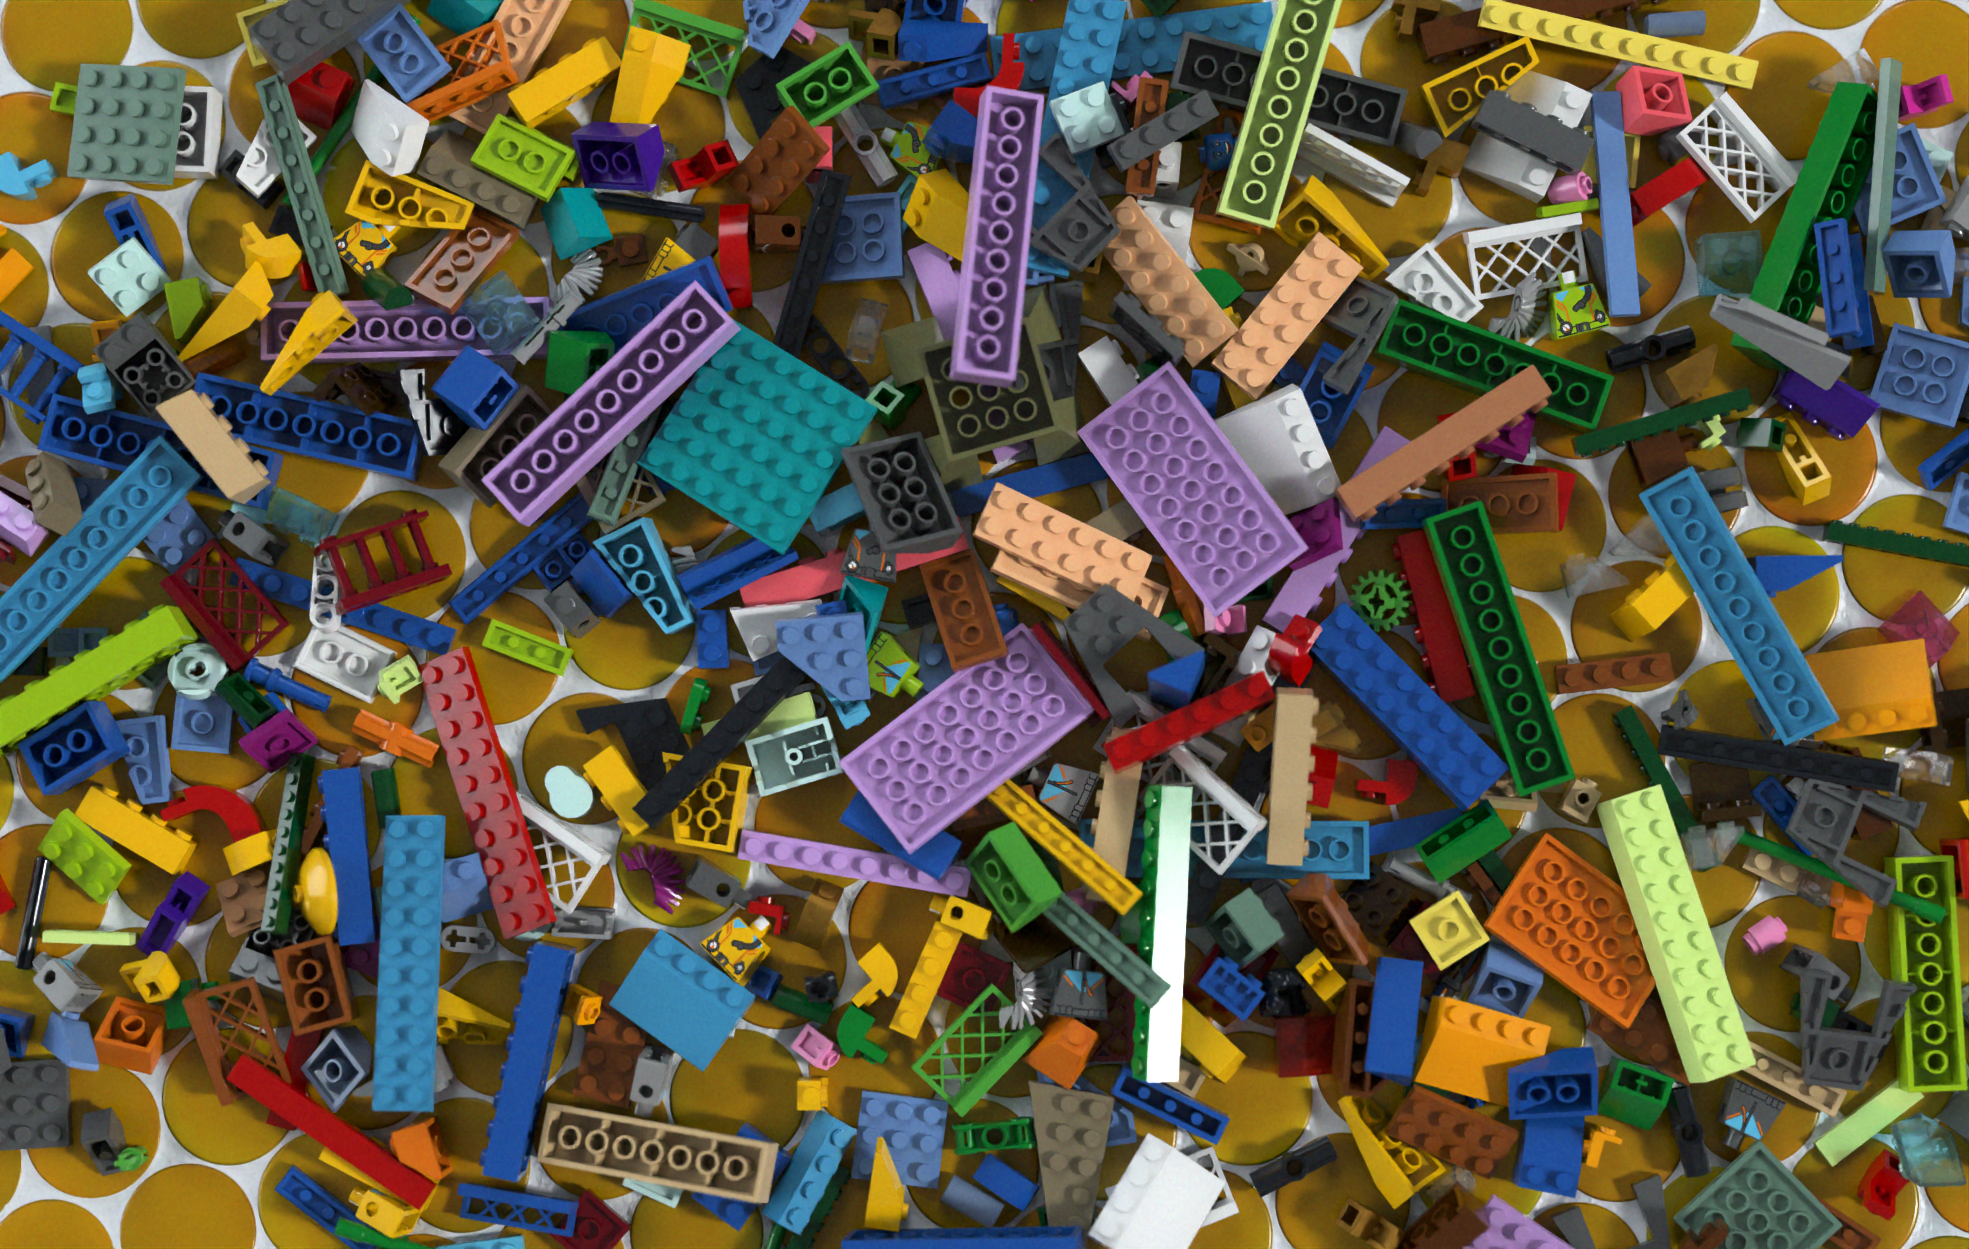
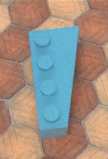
[593,517,697,634]

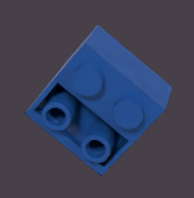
[431,345,520,431]

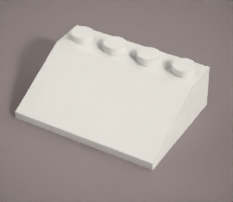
[1462,71,1593,203]
[1215,383,1342,515]
[1088,1133,1226,1249]

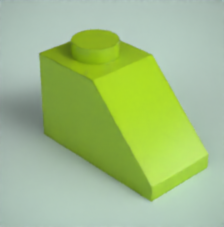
[164,277,213,344]

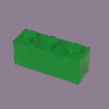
[1414,799,1513,884]

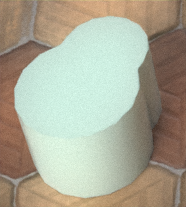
[545,766,597,818]

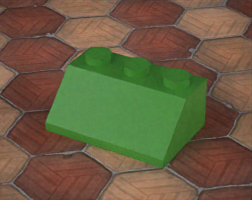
[776,41,880,128]
[964,822,1063,933]

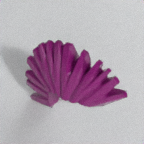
[620,845,685,914]

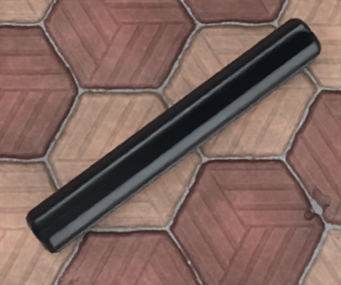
[597,192,706,223]
[15,856,52,970]

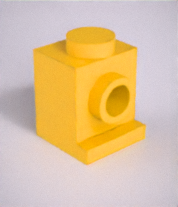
[797,1077,828,1110]

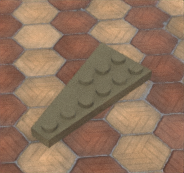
[1029,1080,1115,1249]

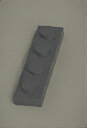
[1106,90,1220,172]

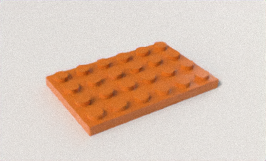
[1483,832,1656,1030]

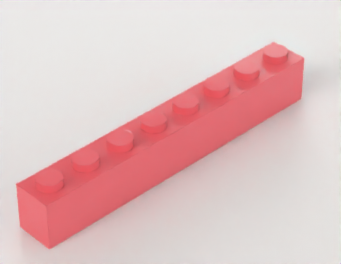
[740,516,969,608]

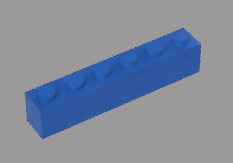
[318,766,378,946]

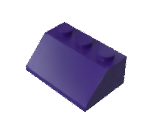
[571,121,665,192]
[1771,368,1880,441]

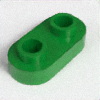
[680,677,712,736]

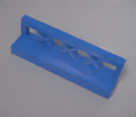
[676,537,799,611]
[457,1182,579,1237]

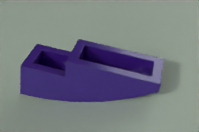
[136,871,211,956]

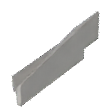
[1710,294,1852,390]

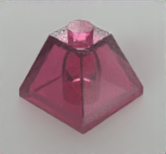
[1877,590,1960,668]

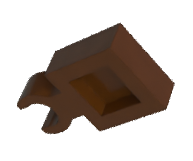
[596,233,649,268]
[1463,861,1502,907]

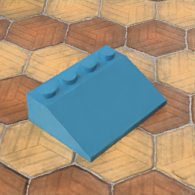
[609,929,755,1072]

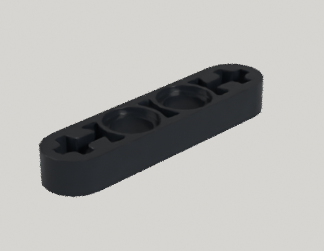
[804,314,869,400]

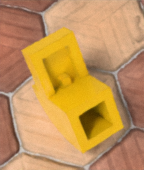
[240,222,301,279]
[223,828,277,876]
[851,941,899,1008]
[1295,948,1347,1014]
[119,951,181,1003]

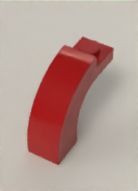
[954,33,1025,119]
[1630,156,1712,227]
[719,204,753,308]
[160,785,268,843]

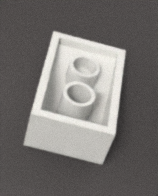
[350,79,430,177]
[1123,200,1194,291]

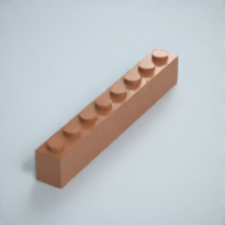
[1334,364,1552,522]

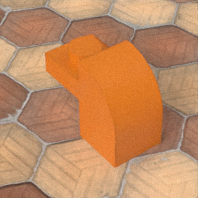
[1829,881,1873,943]

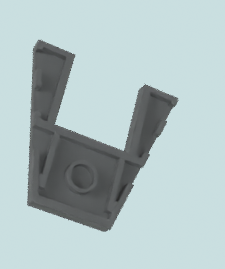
[1029,132,1120,273]
[1294,275,1399,395]
[1010,280,1083,401]
[1062,583,1205,729]
[1785,778,1927,908]
[1800,968,1917,1091]
[1550,1174,1671,1249]

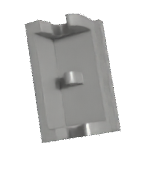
[552,906,616,940]

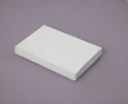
[293,615,397,704]

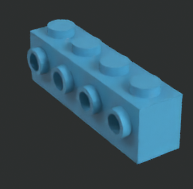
[762,1110,857,1235]

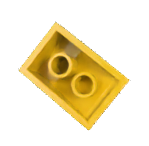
[903,168,969,262]

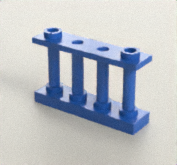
[1814,218,1875,350]
[0,310,85,425]

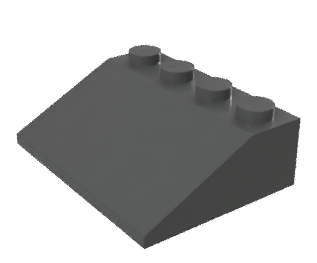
[841,431,963,554]

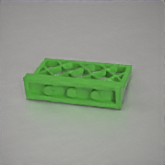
[620,0,749,98]
[911,982,1043,1117]

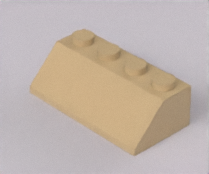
[156,390,271,504]

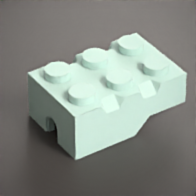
[744,717,844,797]

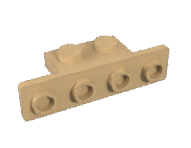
[1477,772,1565,812]

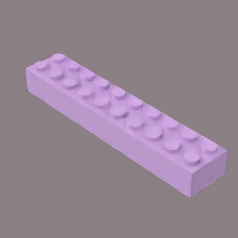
[950,85,1044,388]
[482,280,741,527]
[261,297,554,365]

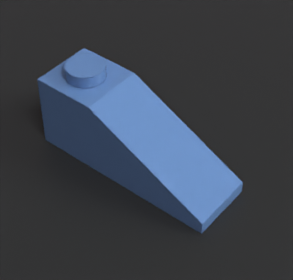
[41,1011,99,1071]

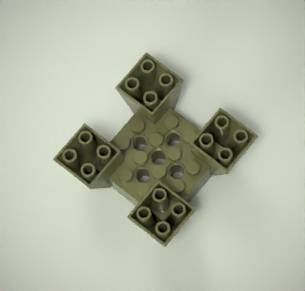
[880,284,1090,493]

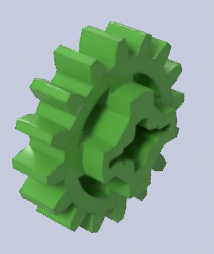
[1349,569,1413,632]

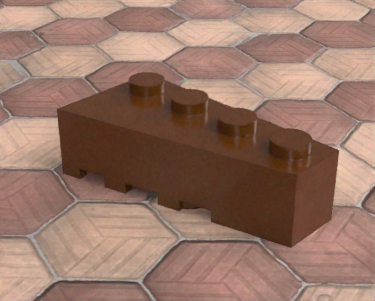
[1397,1181,1490,1249]

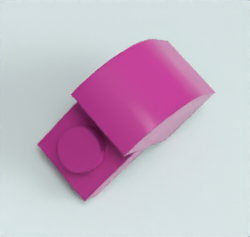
[1898,74,1954,121]

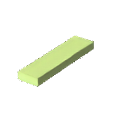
[701,692,818,743]
[1813,1078,1924,1167]

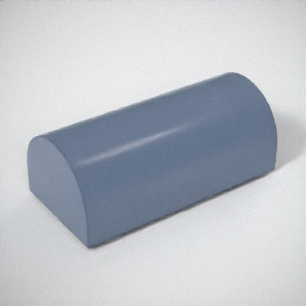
[1642,10,1706,38]
[940,1174,1004,1227]

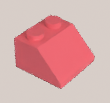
[1615,65,1693,136]

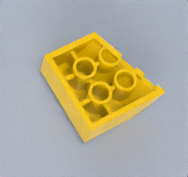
[662,752,753,853]

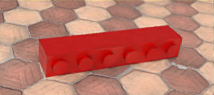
[1391,530,1475,703]
[1103,671,1276,775]

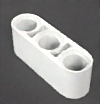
[310,553,345,634]

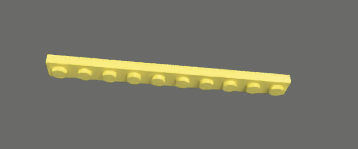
[1477,0,1759,89]

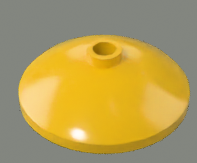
[293,848,338,935]

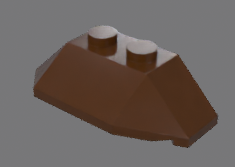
[1332,978,1390,1099]

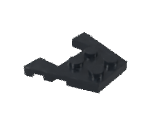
[734,46,811,140]
[395,365,503,456]
[576,698,691,792]

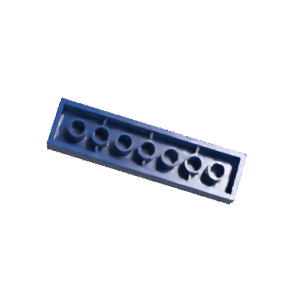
[194,372,423,482]
[37,393,284,511]
[1308,602,1509,812]
[480,940,577,1182]
[841,1226,1084,1249]

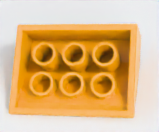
[1804,638,1938,741]
[1412,995,1551,1107]

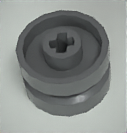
[1697,466,1749,513]

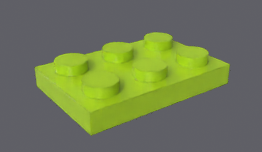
[470,113,575,203]
[38,808,132,906]

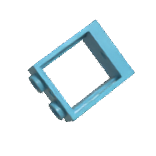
[809,483,867,537]

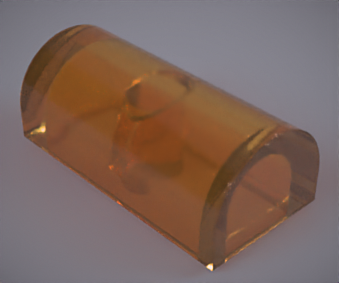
[182,335,247,380]

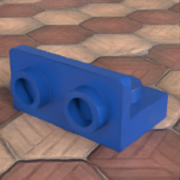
[1197,956,1266,1021]

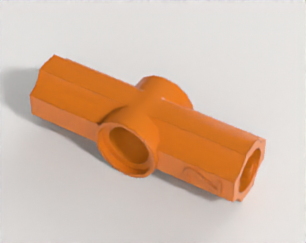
[1162,555,1207,638]
[352,709,442,768]

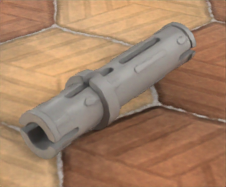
[510,290,584,365]
[1386,856,1473,905]

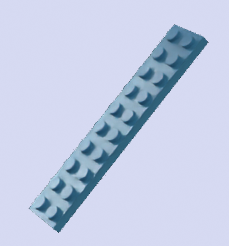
[1026,0,1127,279]
[989,1,1273,92]
[0,435,204,683]
[1639,466,1839,746]
[372,815,446,1111]
[1079,819,1370,880]

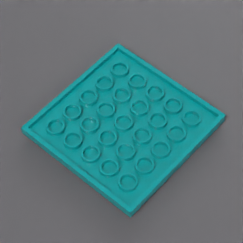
[637,319,878,555]

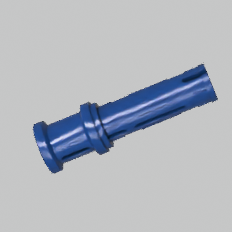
[243,657,332,713]

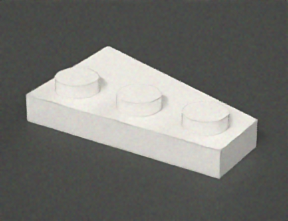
[236,117,317,199]
[1383,242,1484,323]
[730,599,823,661]

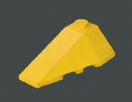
[610,26,691,124]
[345,160,475,230]
[1273,174,1389,281]
[178,260,274,361]
[259,290,358,396]
[436,987,510,1045]
[1338,1096,1446,1210]

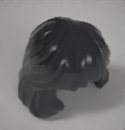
[1259,967,1312,1018]

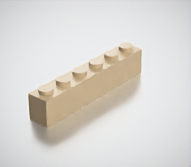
[1265,687,1319,866]
[1081,726,1143,904]

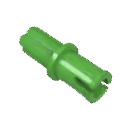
[114,1146,148,1172]

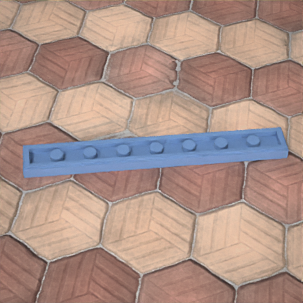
[1590,91,1641,317]

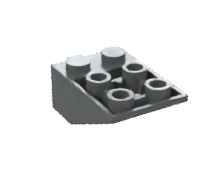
[92,311,197,418]
[229,906,316,1005]

